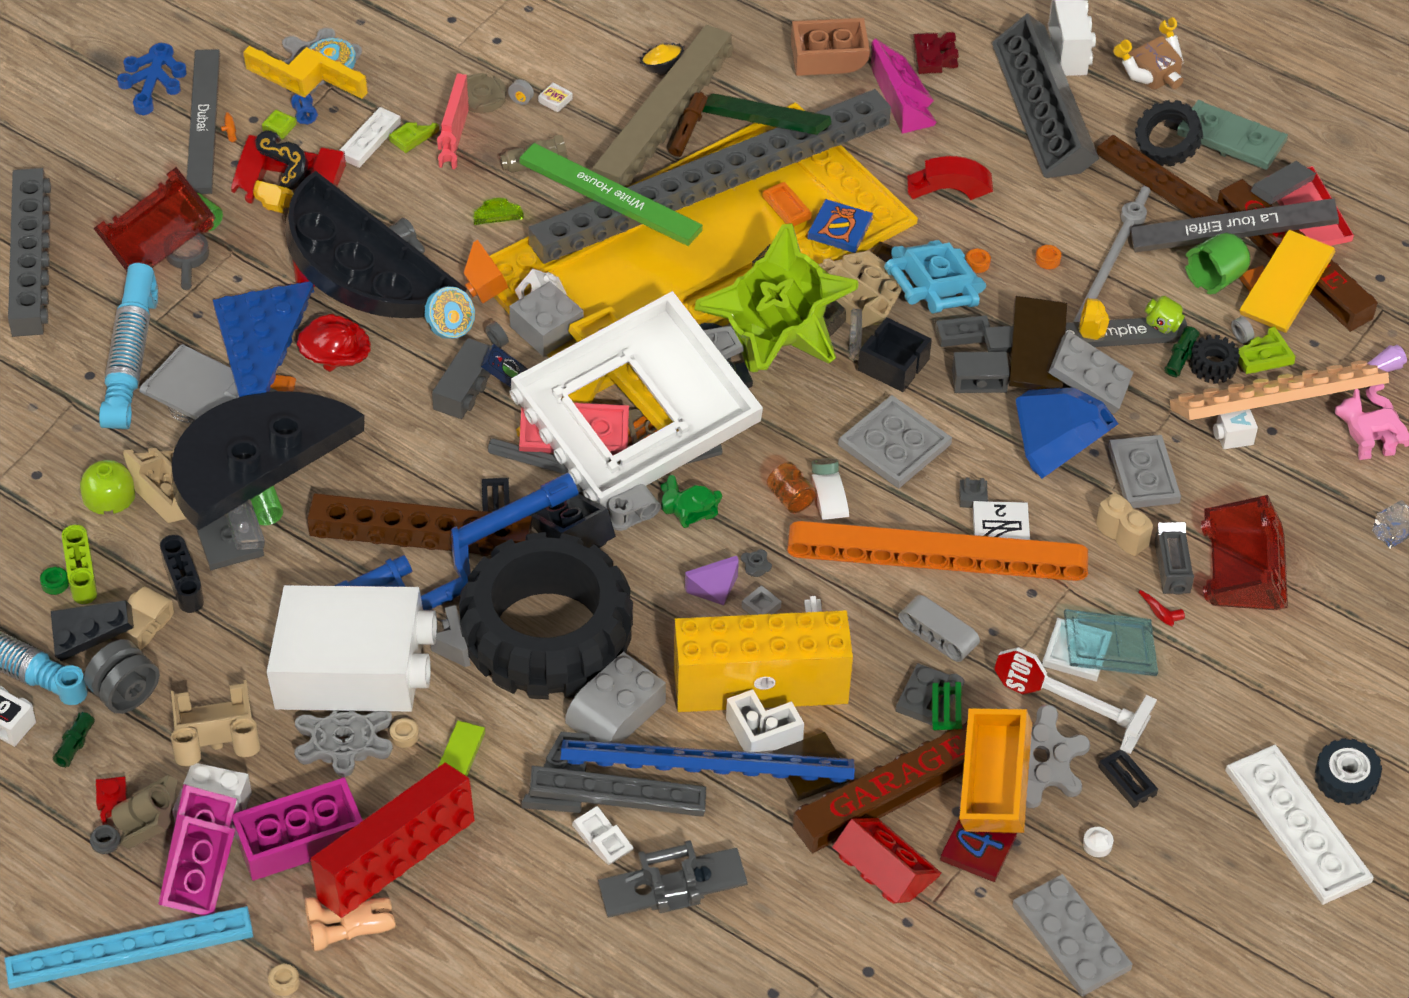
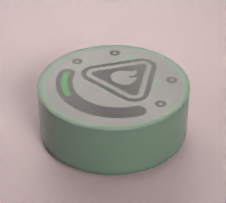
[811,458,839,475]

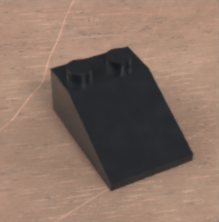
[529,494,616,548]

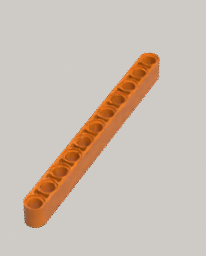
[787,521,1088,581]

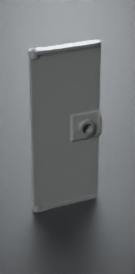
[139,344,277,420]

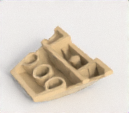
[818,251,908,329]
[123,446,187,523]

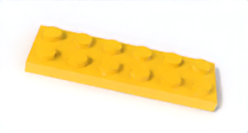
[568,306,679,432]

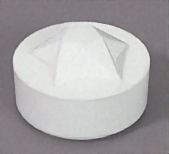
[1083,827,1113,857]

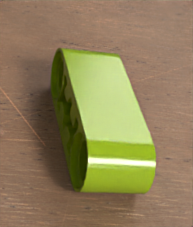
[62,525,97,604]

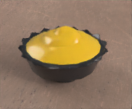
[639,42,684,75]

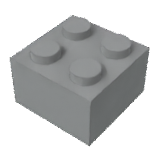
[509,281,584,357]

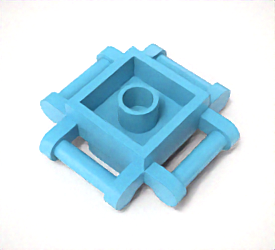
[884,240,986,313]

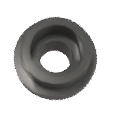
[90,825,121,854]

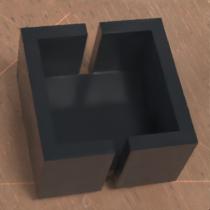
[858,317,932,392]

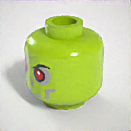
[1144,296,1185,334]

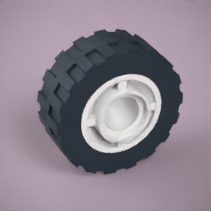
[1315,738,1382,805]

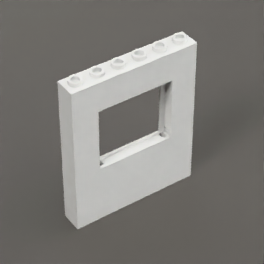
[510,291,763,508]

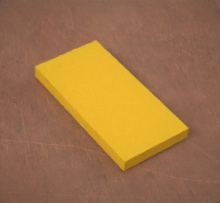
[1239,230,1335,333]

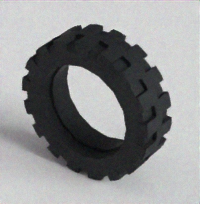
[1135,100,1203,166]

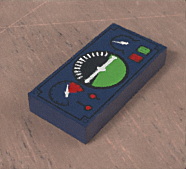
[481,344,528,388]

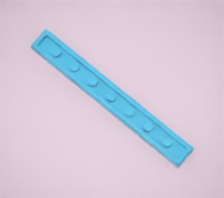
[4,906,254,989]

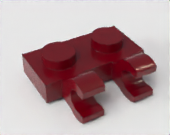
[914,32,959,74]

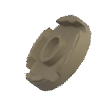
[467,73,506,113]

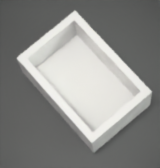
[1048,0,1096,76]

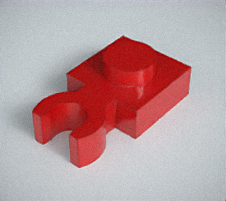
[96,776,127,825]

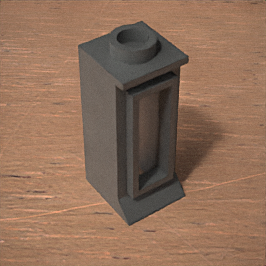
[1154,522,1194,595]

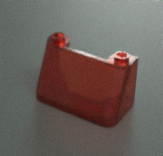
[93,167,215,272]
[1201,495,1288,611]

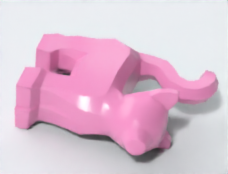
[1335,384,1409,460]

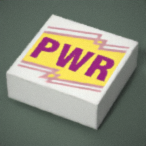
[538,83,573,113]

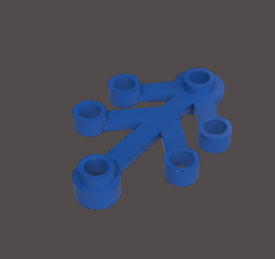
[117,43,187,115]

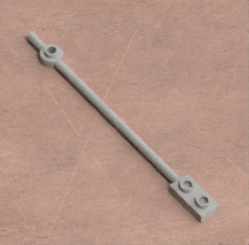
[1030,186,1151,390]

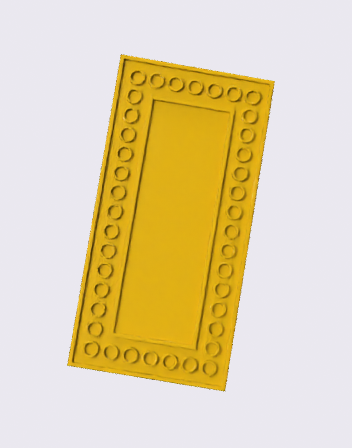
[490,102,918,394]

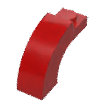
[907,156,993,200]

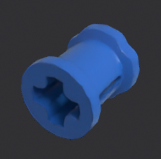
[291,94,318,125]

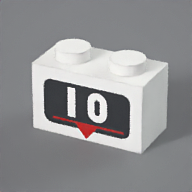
[0,686,36,747]

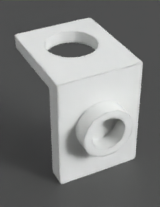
[515,269,567,300]

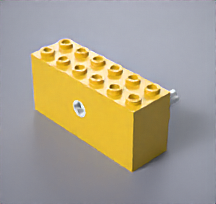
[674,596,853,712]

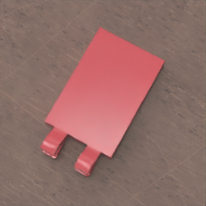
[437,74,469,169]

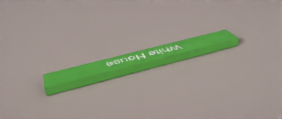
[520,143,703,246]

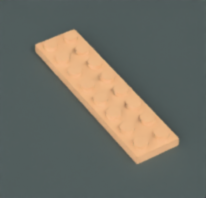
[1170,361,1389,420]

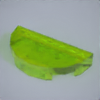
[474,198,524,225]

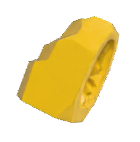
[253,181,294,214]
[1079,298,1110,340]

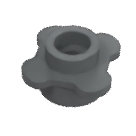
[741,549,772,577]

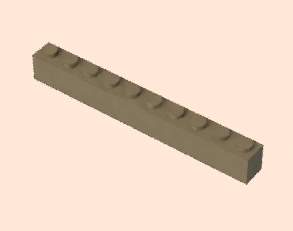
[593,24,734,188]

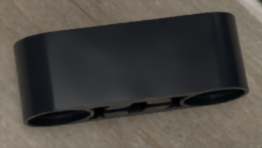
[160,535,204,613]

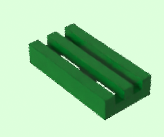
[932,682,962,730]

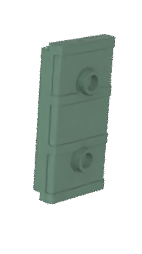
[1177,99,1288,170]

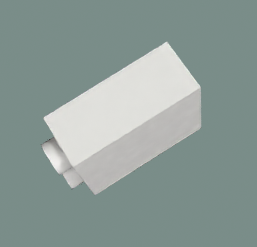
[267,585,437,712]

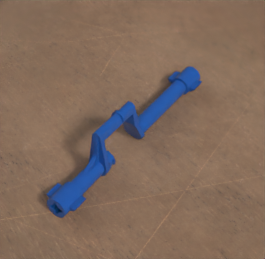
[334,473,579,610]

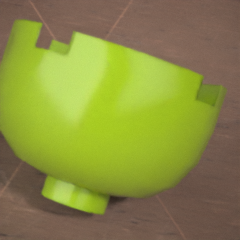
[80,460,135,514]

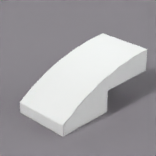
[812,472,849,520]
[572,806,633,865]

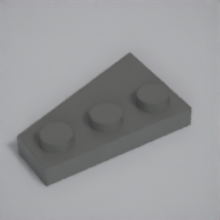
[522,732,590,813]

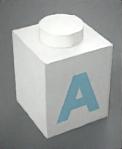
[1213,409,1258,449]

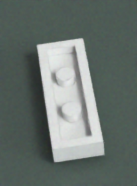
[339,107,401,168]

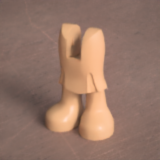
[305,897,396,952]

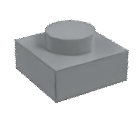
[742,585,782,615]

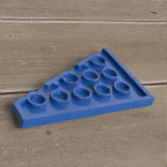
[213,281,314,397]

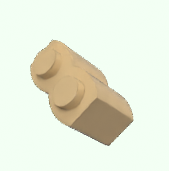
[1096,493,1153,556]
[115,587,174,650]

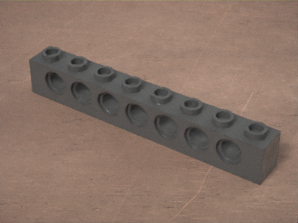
[8,168,51,337]

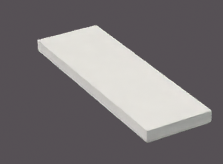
[1225,744,1374,905]

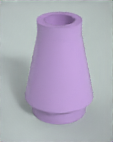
[1367,345,1407,372]

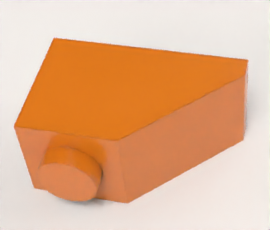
[464,240,509,304]

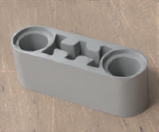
[898,595,980,662]

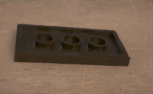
[1009,296,1067,390]

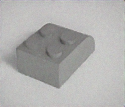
[565,652,666,743]

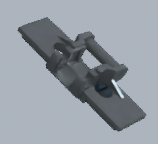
[598,840,748,918]

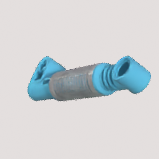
[99,263,158,429]
[0,632,87,705]

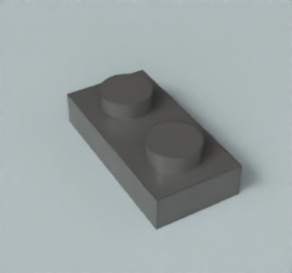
[935,315,990,347]

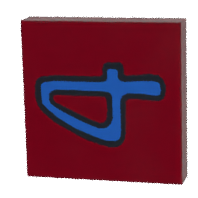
[940,817,1017,882]

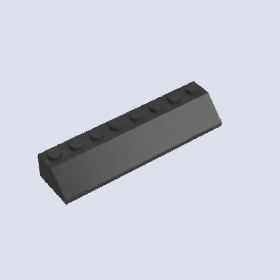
[992,13,1099,178]

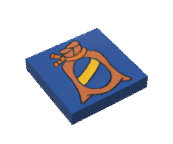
[808,199,873,253]

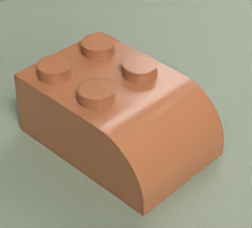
[791,18,870,76]

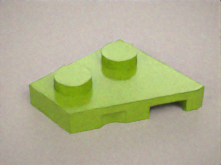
[1238,326,1295,374]

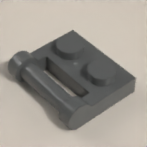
[895,663,965,726]

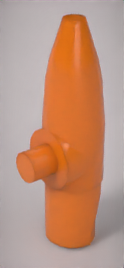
[221,112,237,142]

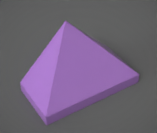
[685,556,739,605]

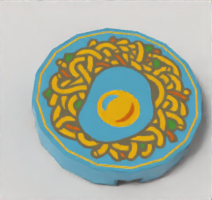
[310,38,356,69]
[425,287,475,339]

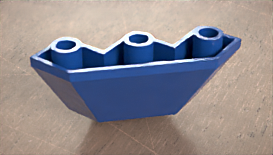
[1015,388,1119,479]

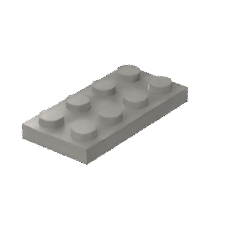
[1013,874,1133,997]

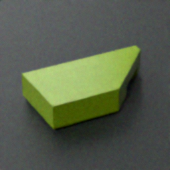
[389,123,440,153]

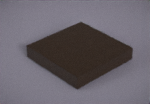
[773,732,850,801]

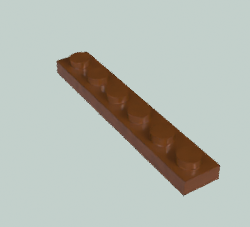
[1097,135,1229,218]

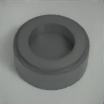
[485,321,509,348]

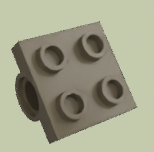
[112,775,178,849]

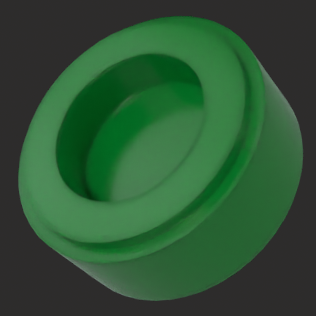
[40,567,69,595]

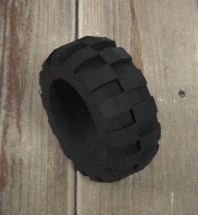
[459,532,633,700]

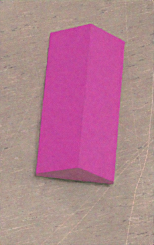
[871,38,937,134]
[158,785,237,916]

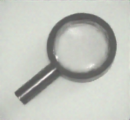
[164,230,209,290]

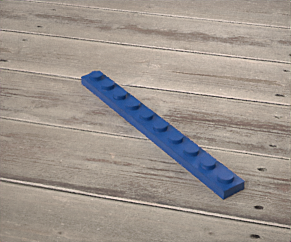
[561,740,855,782]

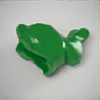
[661,475,723,528]

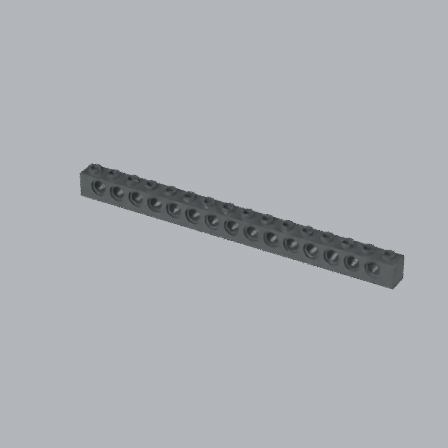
[528,89,891,264]

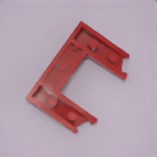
[231,135,346,204]

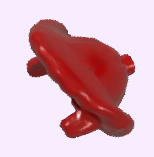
[297,314,371,372]

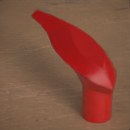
[1138,590,1185,627]

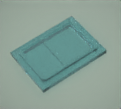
[1064,609,1158,676]

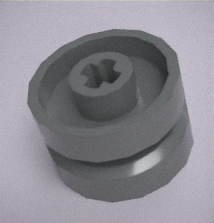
[84,639,160,714]

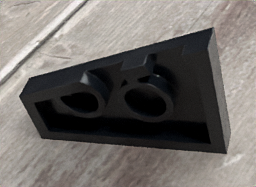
[51,600,134,661]

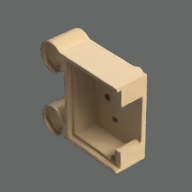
[171,680,260,766]

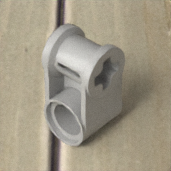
[608,484,661,531]

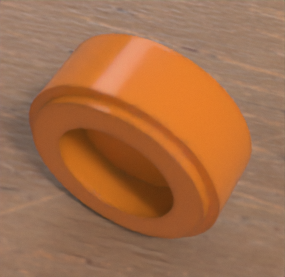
[1035,245,1062,269]
[965,248,991,273]

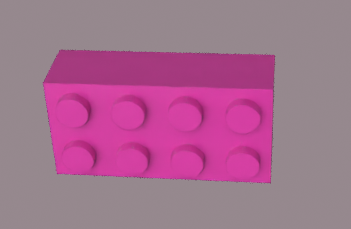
[232,777,363,881]

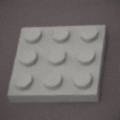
[838,395,952,489]

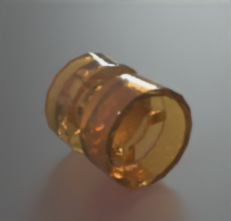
[767,462,817,514]

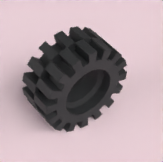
[1190,335,1240,384]

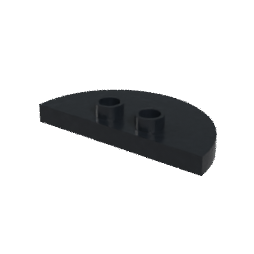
[285,171,467,318]
[172,391,365,530]

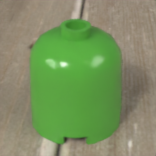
[1185,233,1251,295]

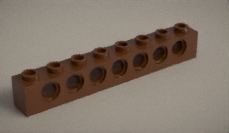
[307,493,532,556]

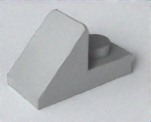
[430,605,471,667]

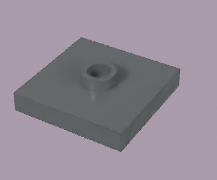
[196,509,264,571]

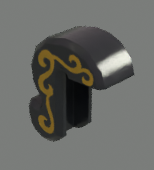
[255,131,309,190]

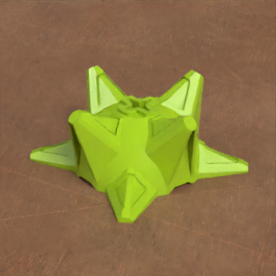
[695,223,859,372]

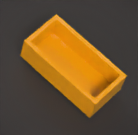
[959,709,1032,833]

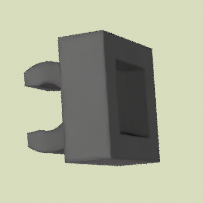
[959,477,988,508]

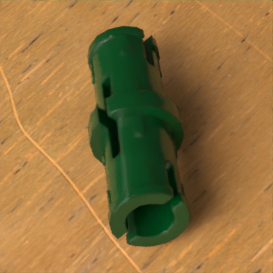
[1164,326,1200,377]
[53,712,95,768]

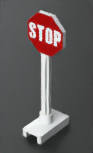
[994,647,1157,754]

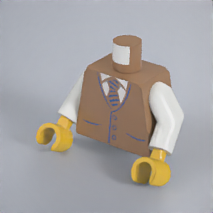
[1113,17,1183,90]

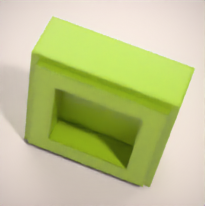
[262,110,297,139]

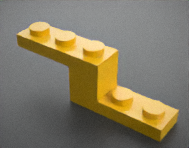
[243,46,368,99]

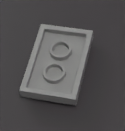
[1048,331,1133,414]
[1108,435,1181,508]

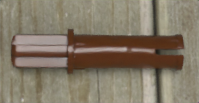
[669,92,708,157]

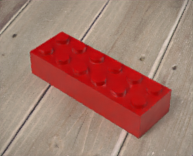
[310,762,475,918]

